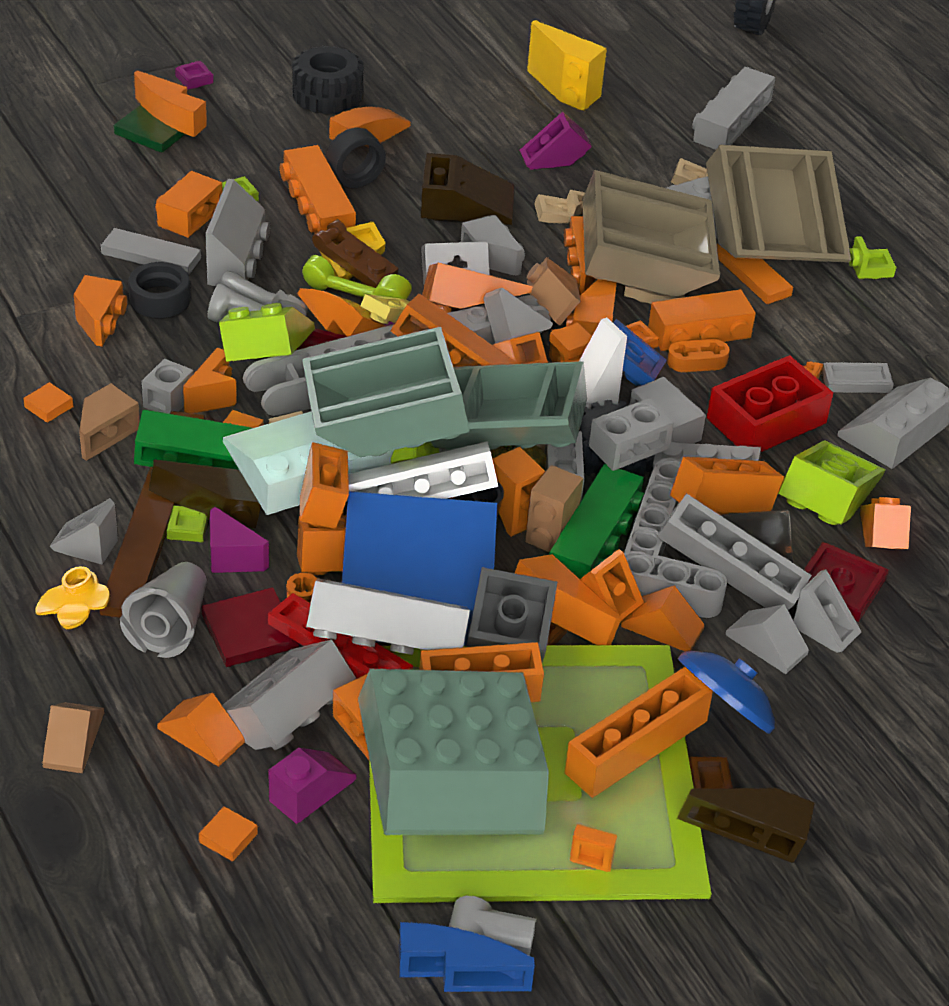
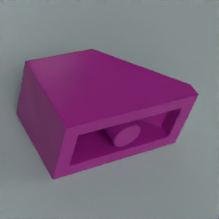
[520,112,592,169]
[269,748,356,824]

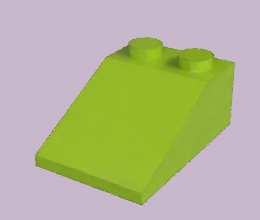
[219,303,315,362]
[778,440,886,525]

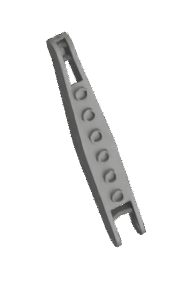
[243,295,551,416]

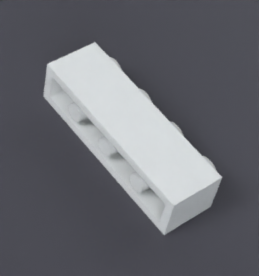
[348,441,498,499]

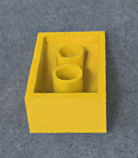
[527,20,607,111]

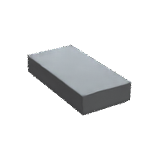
[822,362,894,393]

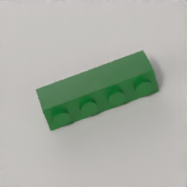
[134,410,253,470]
[550,464,645,579]

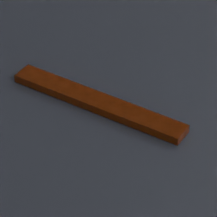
[99,411,205,618]

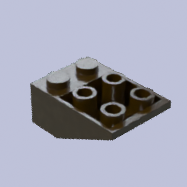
[421,153,515,225]

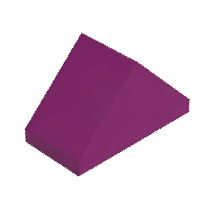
[210,507,269,573]

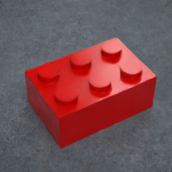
[707,355,834,452]

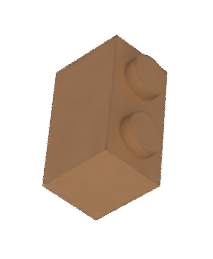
[525,465,583,552]

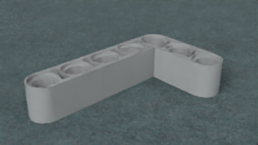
[624,458,727,618]

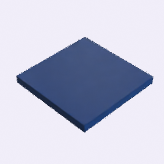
[342,491,497,646]

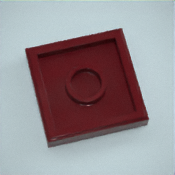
[803,542,889,622]
[201,587,299,667]

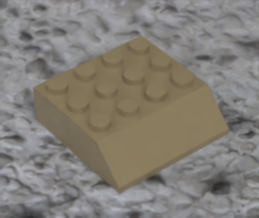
[706,145,851,263]
[583,170,720,297]

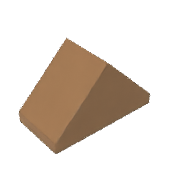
[43,702,104,774]

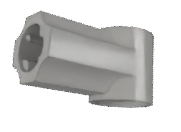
[449,896,536,956]

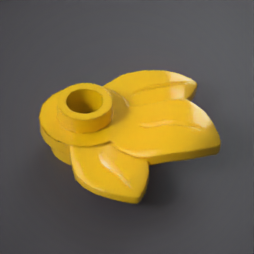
[35,566,110,630]

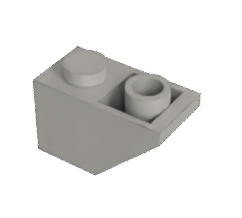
[461,215,525,276]

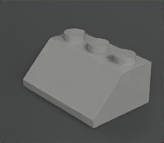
[206,179,270,286]
[837,377,949,469]
[222,639,356,750]

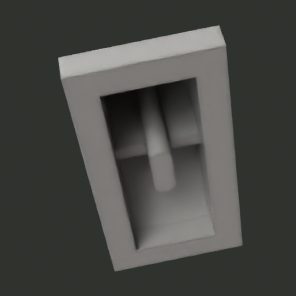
[483,288,553,343]
[50,498,118,565]
[794,570,862,653]
[726,604,809,674]

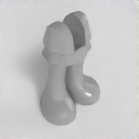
[208,271,308,322]

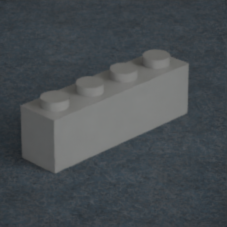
[692,67,775,149]
[657,493,812,610]

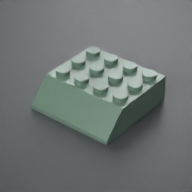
[302,326,470,458]
[431,361,587,450]
[358,669,549,835]

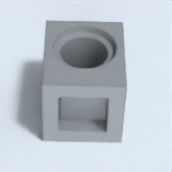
[141,358,193,414]

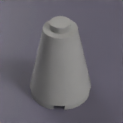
[120,562,207,658]

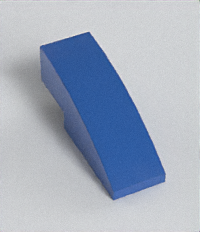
[399,922,535,992]

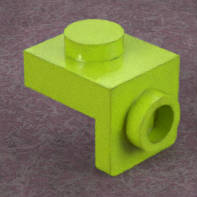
[849,236,896,279]

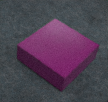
[175,61,214,90]

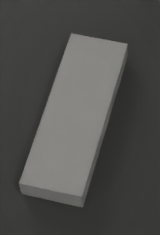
[101,228,201,275]

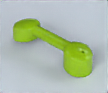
[302,255,412,300]

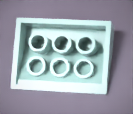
[223,411,394,515]

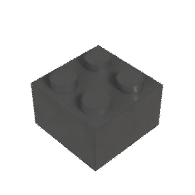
[467,567,558,663]

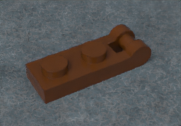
[312,220,399,288]

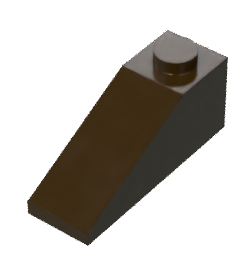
[149,459,261,528]
[677,788,815,863]

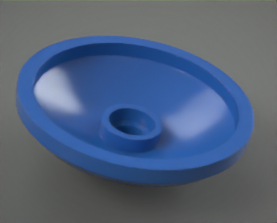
[678,651,775,734]

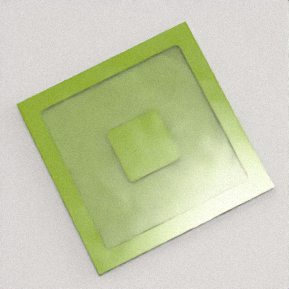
[369,645,712,903]

